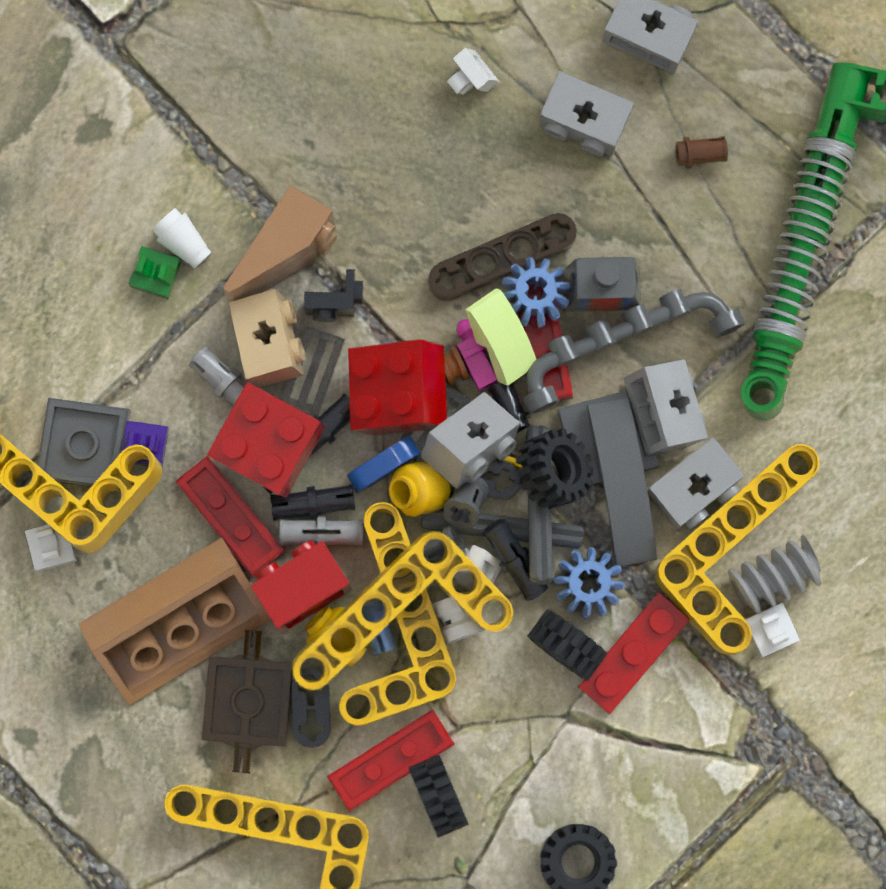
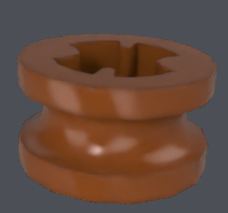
[444,345,469,387]

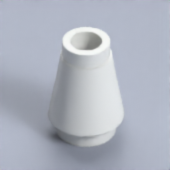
[152,208,212,269]

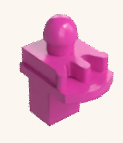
[456,320,497,392]

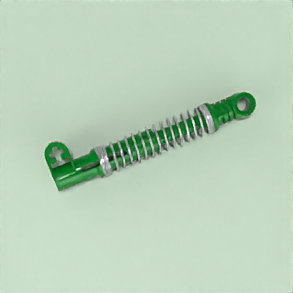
[741,62,886,420]

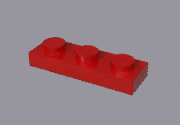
[577,592,690,714]

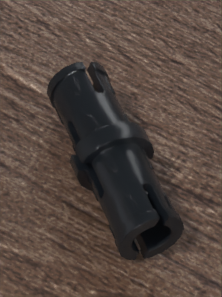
[270,484,355,521]
[482,518,548,601]

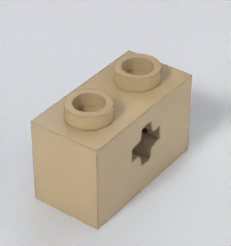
[229,289,306,388]

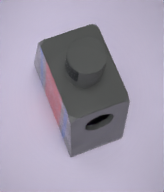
[563,257,641,311]

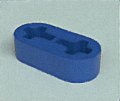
[347,436,421,493]

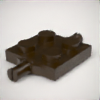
[202,630,292,774]

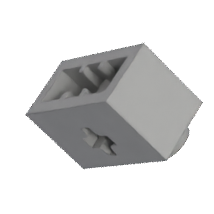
[602,0,698,75]
[538,71,634,157]
[624,359,708,456]
[421,392,520,489]
[647,437,745,531]

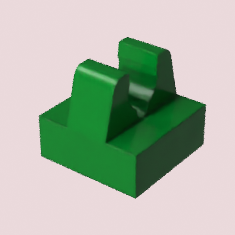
[128,246,182,299]

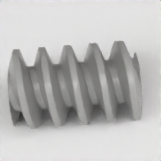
[728,535,821,614]

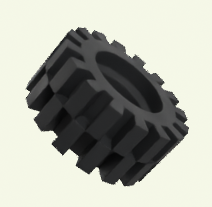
[516,428,593,509]
[527,609,608,681]
[408,754,469,838]
[540,824,617,889]

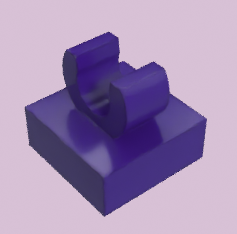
[122,420,169,469]

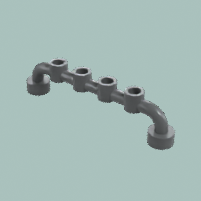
[523,289,745,415]

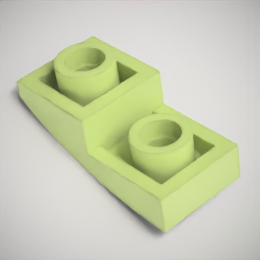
[465,288,537,386]

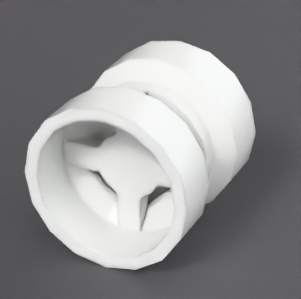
[432,592,484,644]

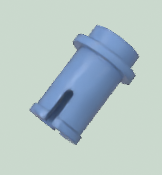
[361,600,398,655]

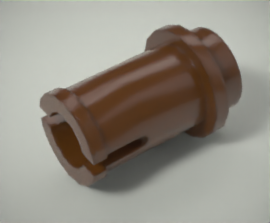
[675,136,728,169]

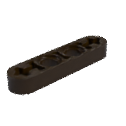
[428,213,577,301]

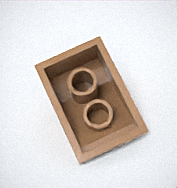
[222,185,337,303]

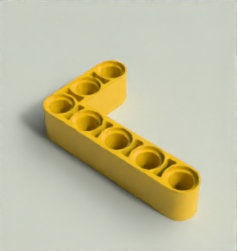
[0,434,162,553]
[655,444,820,655]
[339,502,456,726]
[291,532,513,690]
[165,785,369,889]

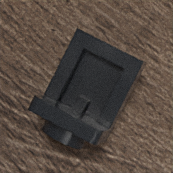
[304,269,363,322]

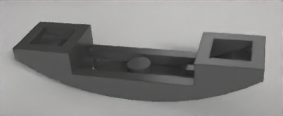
[587,398,657,567]

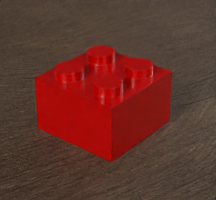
[348,339,447,436]
[207,382,326,498]
[250,540,352,634]

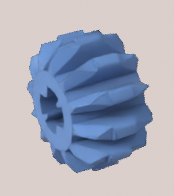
[502,257,570,328]
[553,547,624,619]

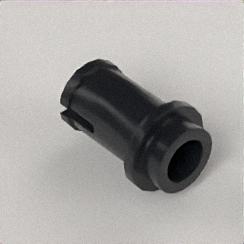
[488,382,531,433]

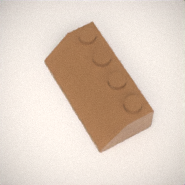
[79,538,271,705]

